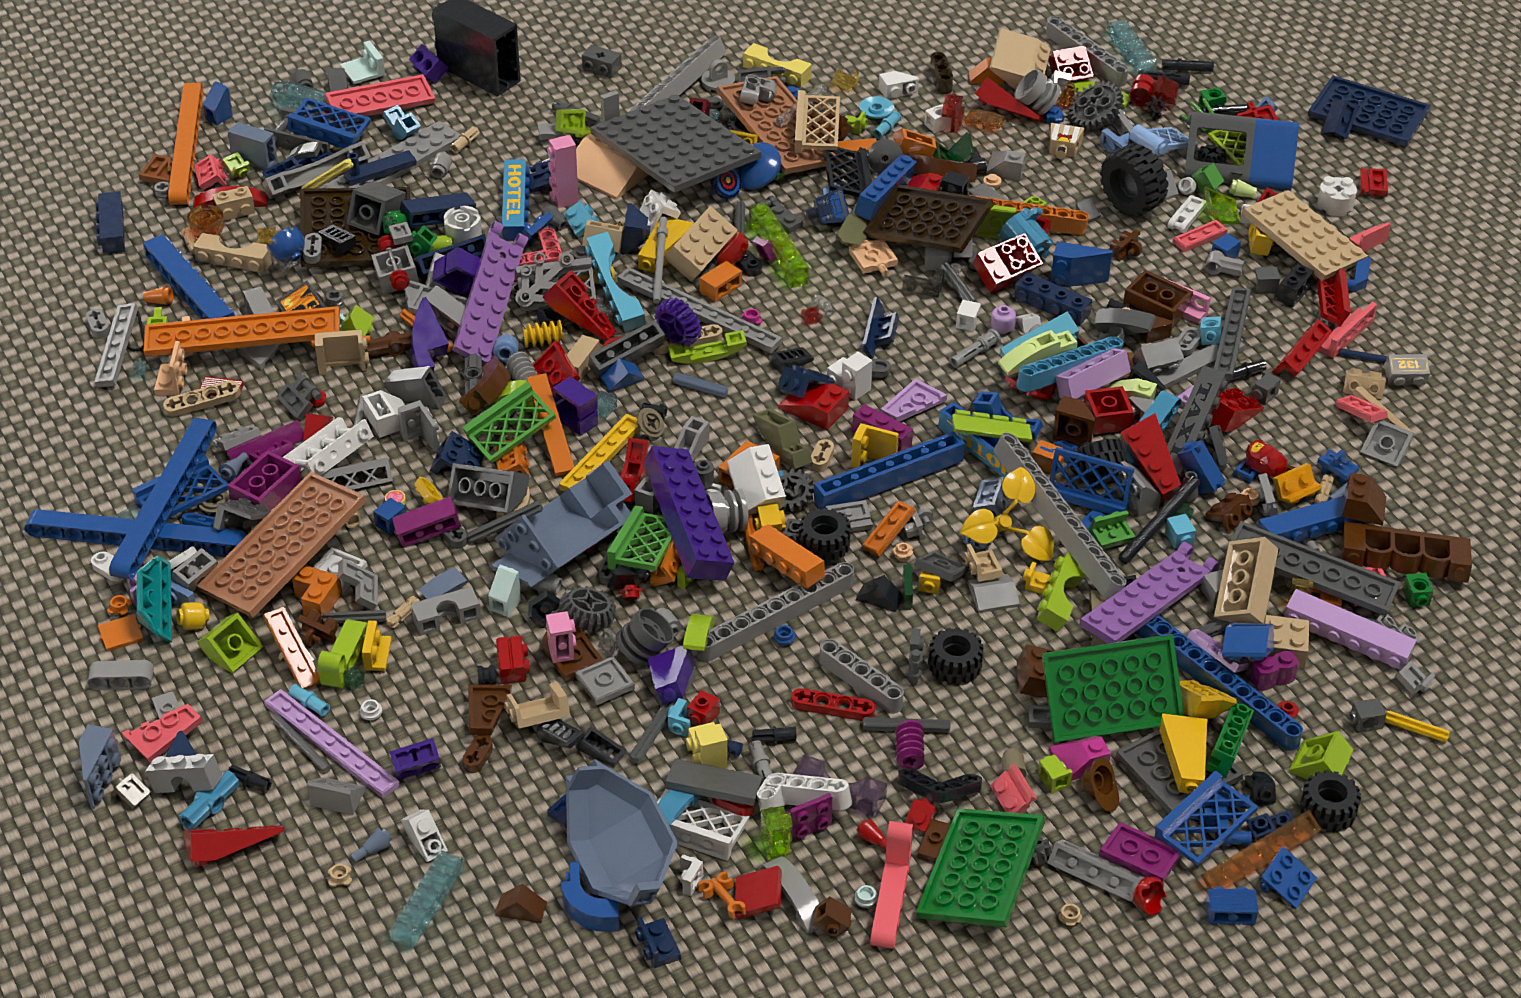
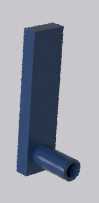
[343,150,417,186]

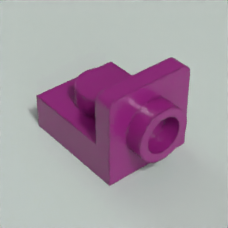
[752,236,784,262]

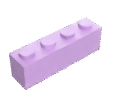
[1055,348,1131,399]

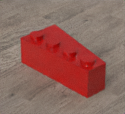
[1120,413,1181,504]

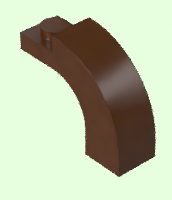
[459,356,511,417]

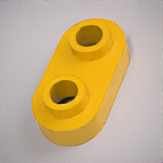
[414,477,443,505]

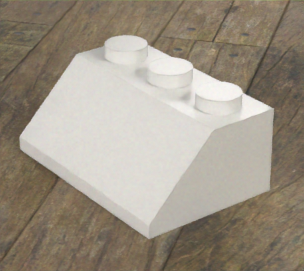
[727,444,786,514]

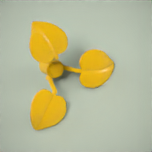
[960,467,1054,561]

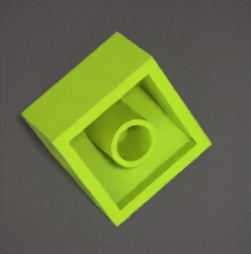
[196,612,264,673]
[1289,731,1353,780]

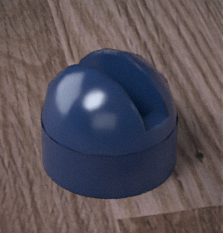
[727,740,743,758]

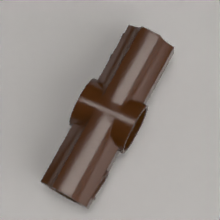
[366,331,412,357]

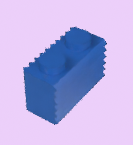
[1206,886,1258,925]

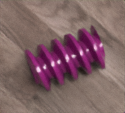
[896,720,925,770]

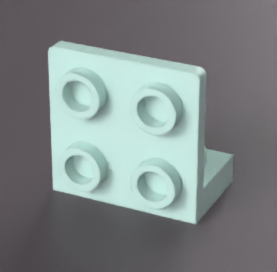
[340,41,385,84]

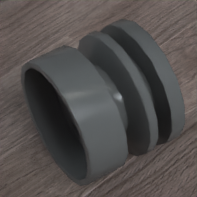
[616,608,674,666]

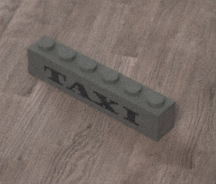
[1167,366,1228,483]

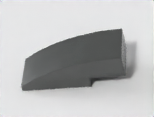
[1092,308,1156,335]

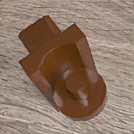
[1109,230,1142,262]
[297,609,339,646]

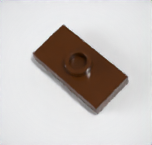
[917,819,951,863]

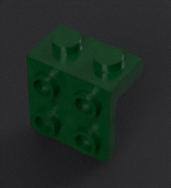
[933,132,974,162]

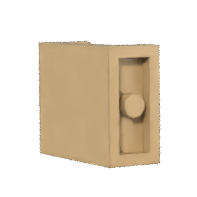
[315,330,369,375]
[504,682,571,728]

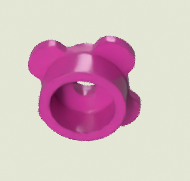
[742,309,762,325]

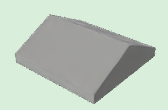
[1360,420,1414,468]
[967,574,1020,613]

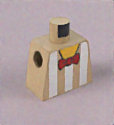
[1049,123,1084,159]

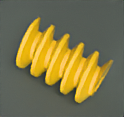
[523,320,563,348]

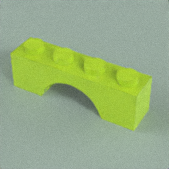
[1037,551,1085,632]

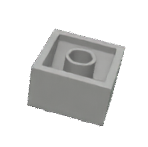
[1132,337,1184,374]

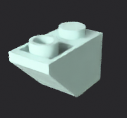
[488,564,521,617]

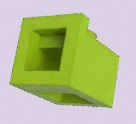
[1038,754,1072,793]

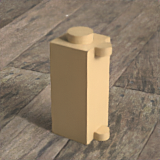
[567,335,600,382]

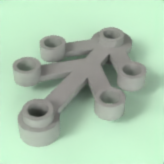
[515,252,574,307]

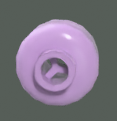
[991,305,1016,334]

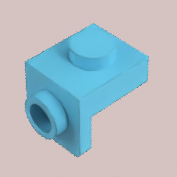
[668,698,690,737]

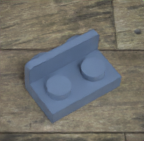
[972,477,1009,516]

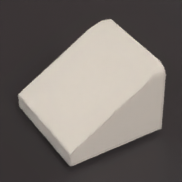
[1016,313,1041,333]

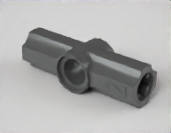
[464,353,482,394]

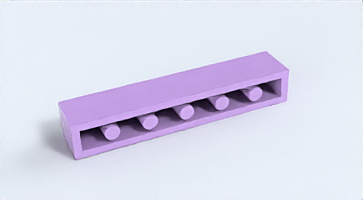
[1283,589,1417,669]

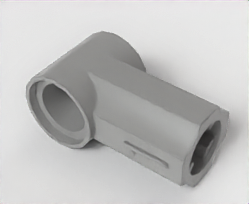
[1205,250,1244,277]

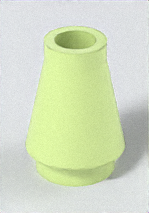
[1229,179,1257,198]

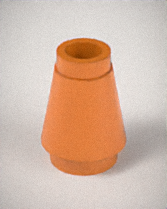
[143,286,173,305]

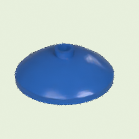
[731,142,781,190]

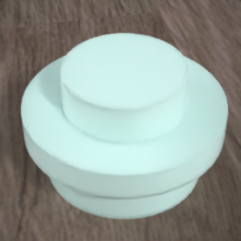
[855,885,878,908]

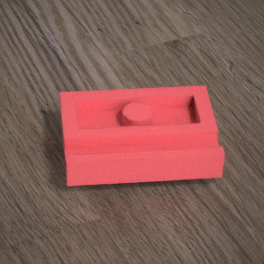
[990,764,1037,813]

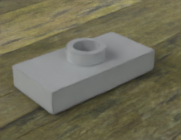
[152,691,179,719]

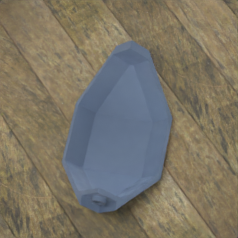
[566,759,678,906]

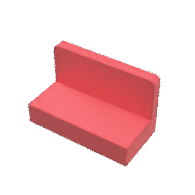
[1349,222,1391,252]

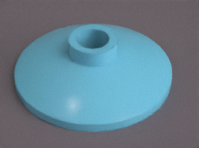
[859,96,894,119]

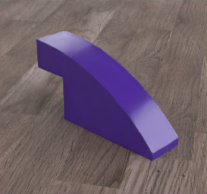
[411,297,449,373]

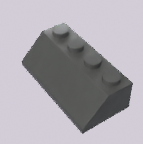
[447,463,530,513]

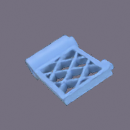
[1129,124,1198,156]

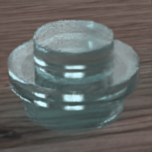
[132,358,146,377]

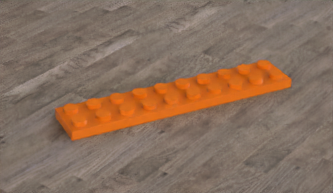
[144,306,340,357]

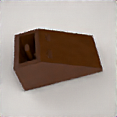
[1017,644,1054,698]

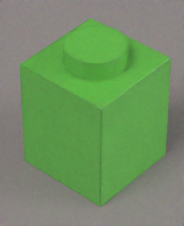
[1192,163,1224,194]

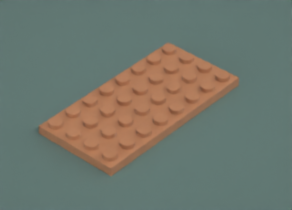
[716,76,844,174]
[197,472,367,618]

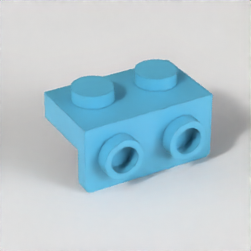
[563,200,600,238]

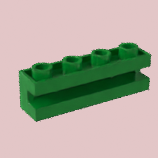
[1205,702,1254,778]

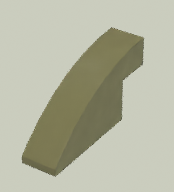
[753,408,812,469]

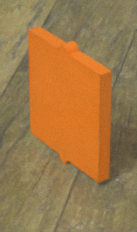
[98,614,144,652]

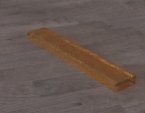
[1201,810,1321,889]

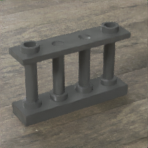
[264,106,347,156]

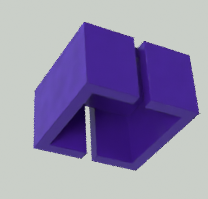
[432,247,480,295]
[553,377,598,436]

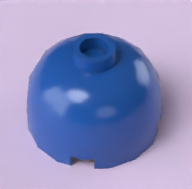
[267,226,305,262]

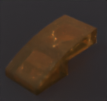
[964,110,1005,130]

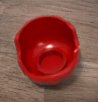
[1133,877,1167,915]

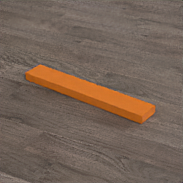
[527,373,574,477]

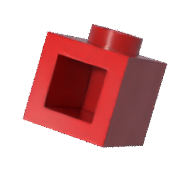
[687,690,720,726]

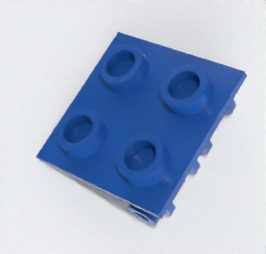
[1260,846,1318,909]

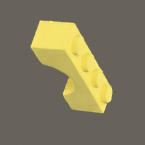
[743,43,812,88]

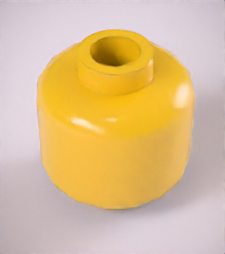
[176,602,210,630]

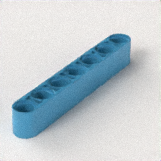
[1016,337,1123,392]

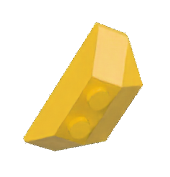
[1180,680,1236,721]

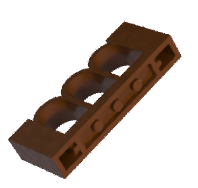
[1341,521,1472,583]

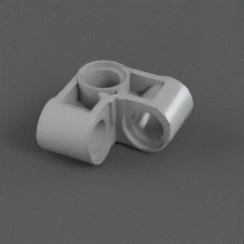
[739,75,777,105]

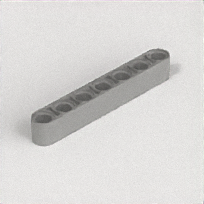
[1046,16,1129,87]

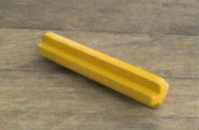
[1385,711,1450,743]

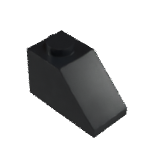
[607,554,652,589]

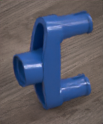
[1203,791,1252,846]

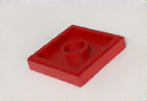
[735,866,782,919]

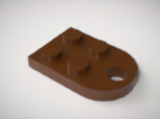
[542,627,603,682]

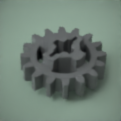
[779,468,814,512]

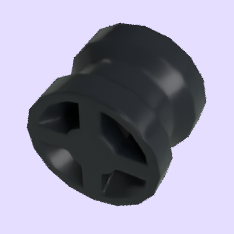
[477,664,496,685]

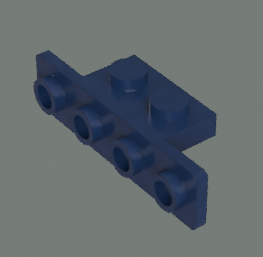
[862,297,899,358]

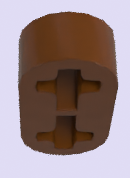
[462,735,493,773]

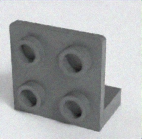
[213,498,271,530]

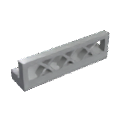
[307,457,393,490]
[1047,839,1145,902]

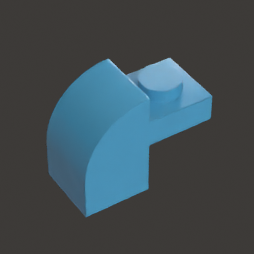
[382,105,421,140]

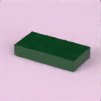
[902,565,913,610]

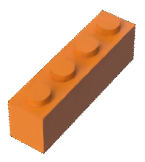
[749,524,825,589]

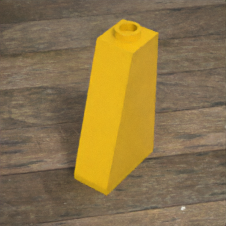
[638,215,694,273]
[1160,714,1207,794]

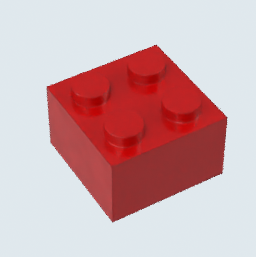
[1084,386,1134,434]

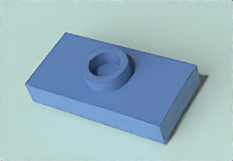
[171,580,195,606]

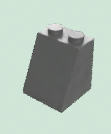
[346,181,406,235]

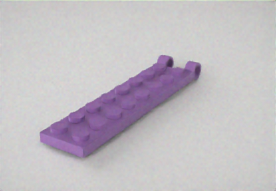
[452,220,528,366]
[1079,542,1220,643]

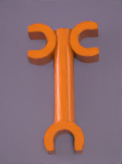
[697,871,746,919]

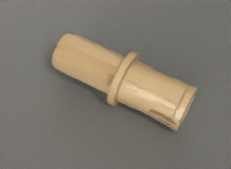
[450,126,480,154]

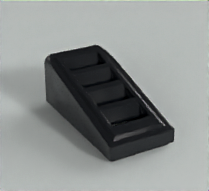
[318,224,356,254]
[771,347,814,374]
[1128,361,1166,399]
[537,719,585,749]
[576,725,627,767]

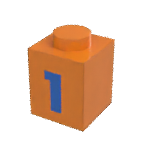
[1032,440,1064,473]

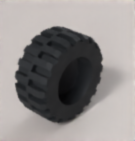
[1100,144,1169,217]

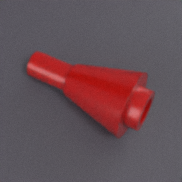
[857,819,887,850]

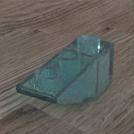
[270,81,327,109]

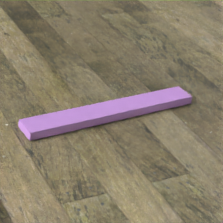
[264,689,400,799]

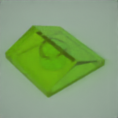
[1204,186,1240,224]

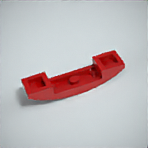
[194,186,268,211]

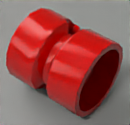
[1129,74,1155,106]

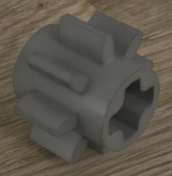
[1031,837,1052,865]

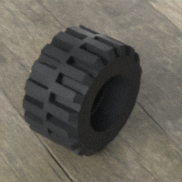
[1074,439,1128,480]
[798,508,851,563]
[928,627,984,685]
[1300,770,1361,832]

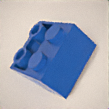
[1222,623,1274,660]

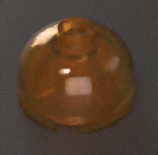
[187,205,225,238]

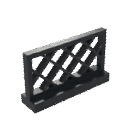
[823,147,872,197]

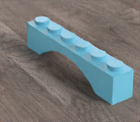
[585,231,646,332]

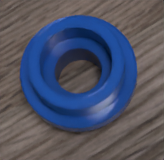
[774,625,795,645]

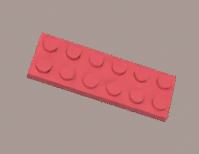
[325,74,435,119]

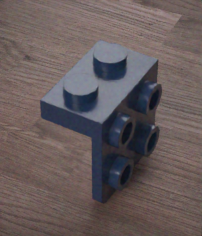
[778,365,834,398]

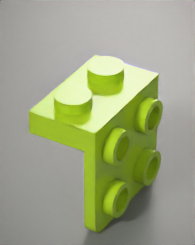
[555,109,591,138]

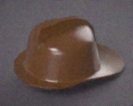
[1082,757,1119,812]

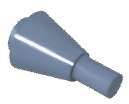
[218,452,248,481]
[351,828,392,862]

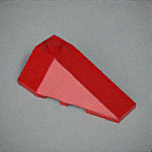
[975,77,1044,123]
[542,270,616,341]
[183,825,284,866]

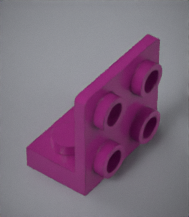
[778,794,833,841]

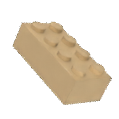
[664,206,738,282]

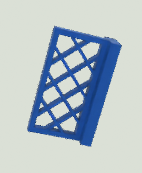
[288,97,371,149]
[1049,447,1135,514]
[132,455,229,518]
[1155,771,1258,866]

